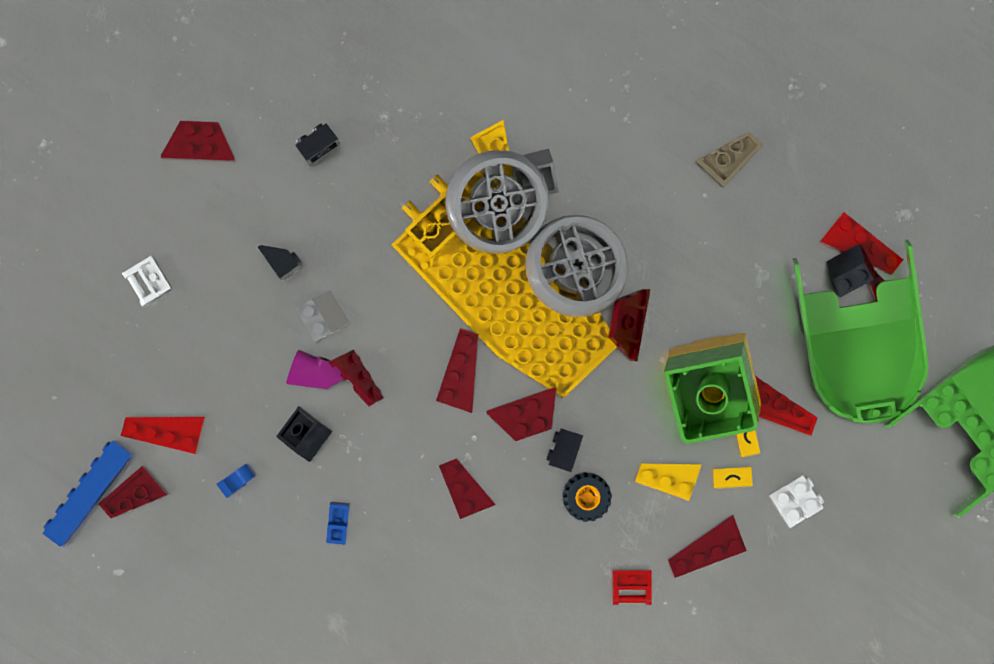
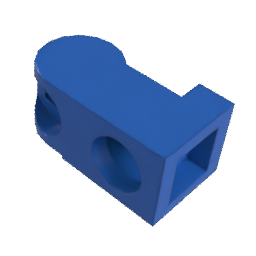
[216,464,255,498]

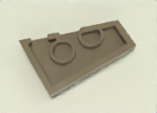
[696,132,763,187]

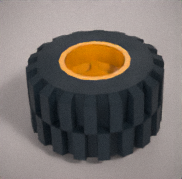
[562,472,612,522]

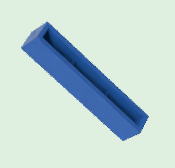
[42,441,134,547]

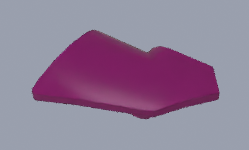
[286,350,343,389]

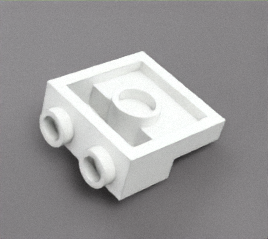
[769,475,824,528]

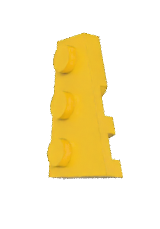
[470,119,514,186]
[634,463,702,501]

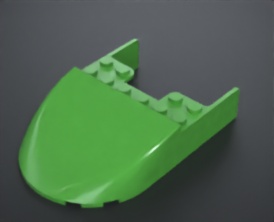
[792,239,928,423]
[883,346,994,517]

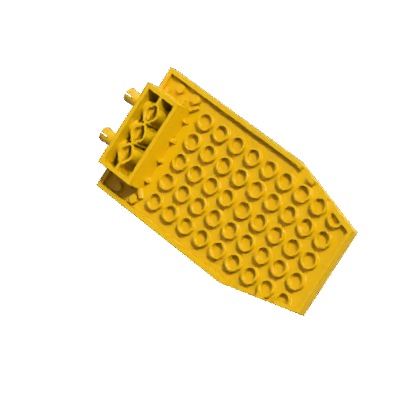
[391,171,617,398]

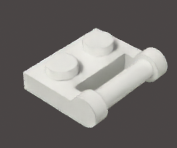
[123,256,172,307]

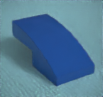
[326,502,350,545]

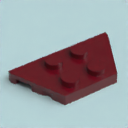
[161,121,235,162]
[608,289,650,362]
[486,386,557,441]

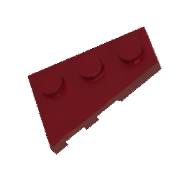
[329,349,384,406]
[439,458,496,519]
[99,466,168,518]

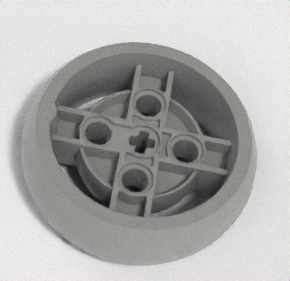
[446,150,549,254]
[526,215,628,317]

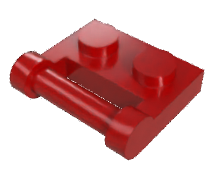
[613,570,652,605]

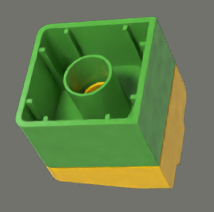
[664,333,761,444]

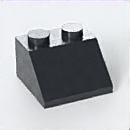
[295,123,341,166]
[826,244,879,297]
[258,245,302,281]
[276,406,333,462]
[546,428,584,472]

